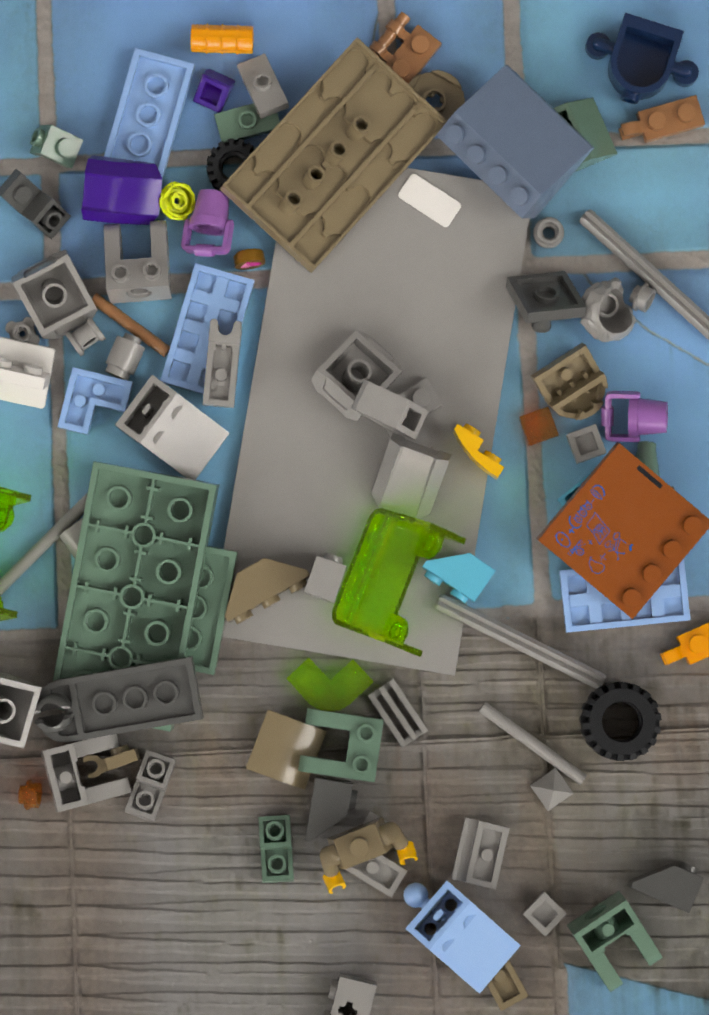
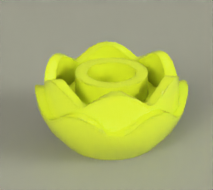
[159,181,196,220]

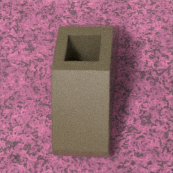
[225,558,310,624]

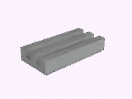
[368,678,428,748]

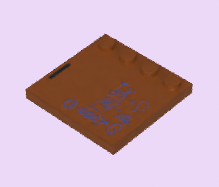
[536,442,709,619]

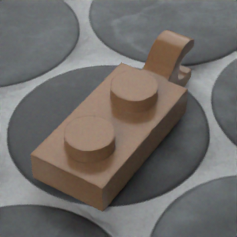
[618,95,705,143]

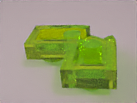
[286,658,374,711]

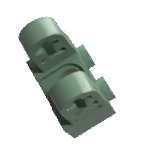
[298,708,384,782]
[567,891,663,992]

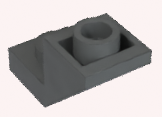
[0,169,71,239]

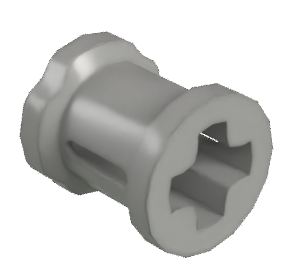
[65,317,106,356]

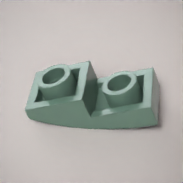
[258,815,294,883]

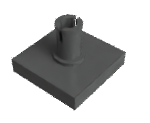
[506,271,586,333]

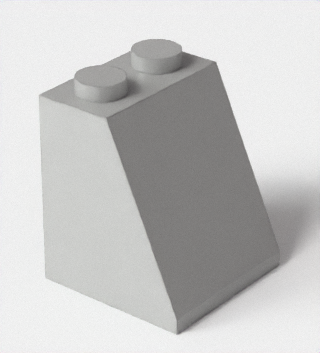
[0,670,42,749]

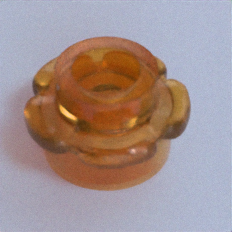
[18,779,42,810]

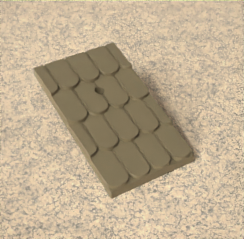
[219,37,447,273]

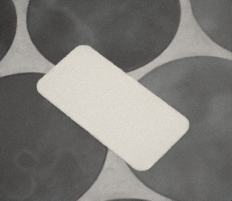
[398,174,461,227]

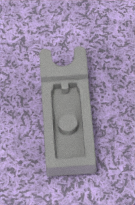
[203,319,242,408]

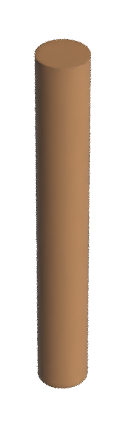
[92,293,170,357]

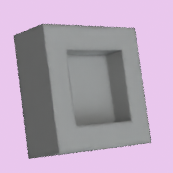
[566,424,607,464]
[522,891,567,936]

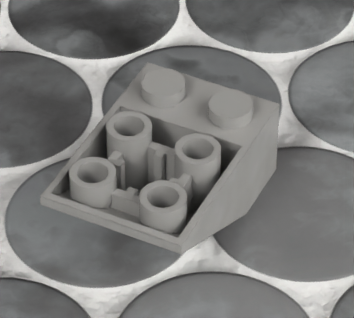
[115,375,230,480]

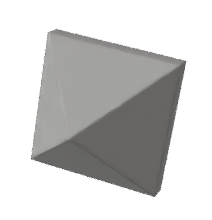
[530,768,573,811]

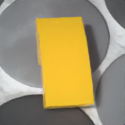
[453,423,504,480]

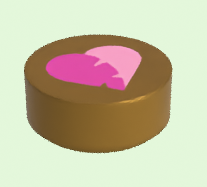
[233,248,265,270]

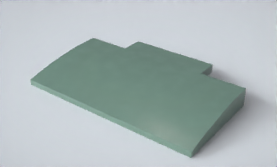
[53,461,238,732]

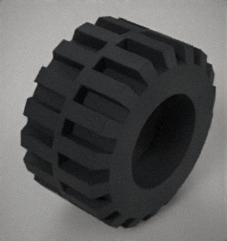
[579,682,662,761]

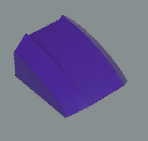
[81,155,162,225]

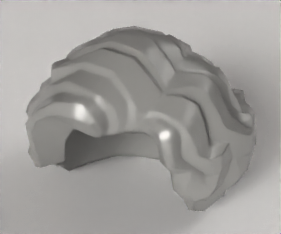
[580,277,636,342]

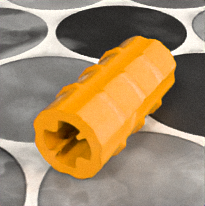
[191,23,254,55]

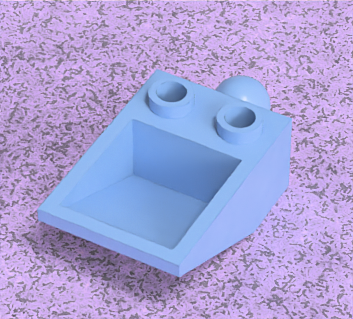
[403,881,521,994]

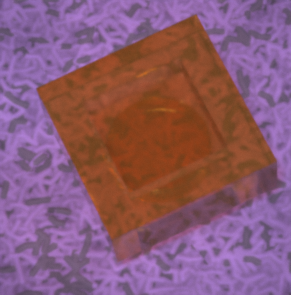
[519,406,559,447]

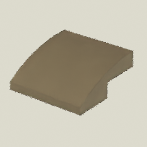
[246,709,327,790]

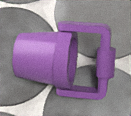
[181,189,234,257]
[601,391,668,442]

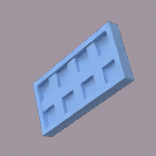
[160,263,255,395]
[559,559,691,633]

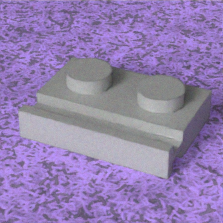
[451,817,510,890]

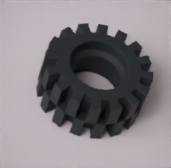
[206,138,255,191]

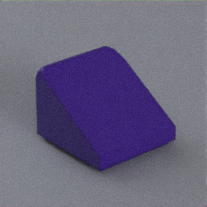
[193,69,236,113]

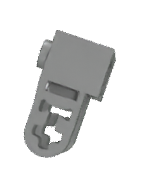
[104,220,172,304]
[41,734,132,812]

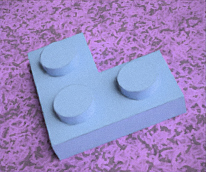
[57,367,134,435]

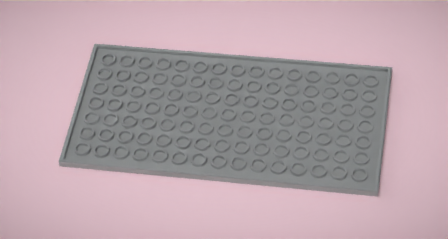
[222,168,530,676]

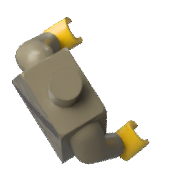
[320,816,418,894]

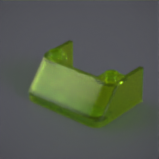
[332,508,466,657]

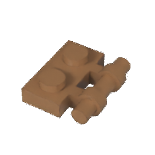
[368,12,442,84]

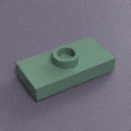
[214,104,280,143]

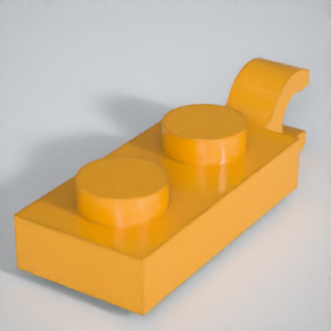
[660,622,709,665]

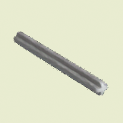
[579,209,709,340]
[435,594,606,689]

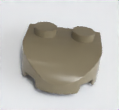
[531,343,608,420]

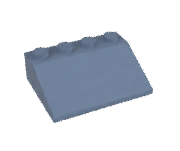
[436,65,594,219]

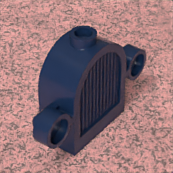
[585,13,699,104]

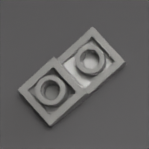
[125,750,176,823]

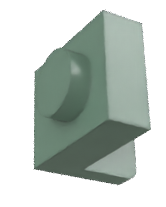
[30,125,83,168]

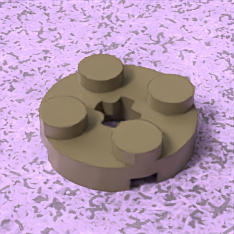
[408,70,465,121]

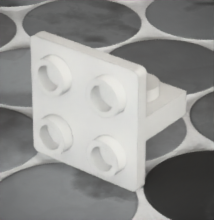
[0,336,56,409]

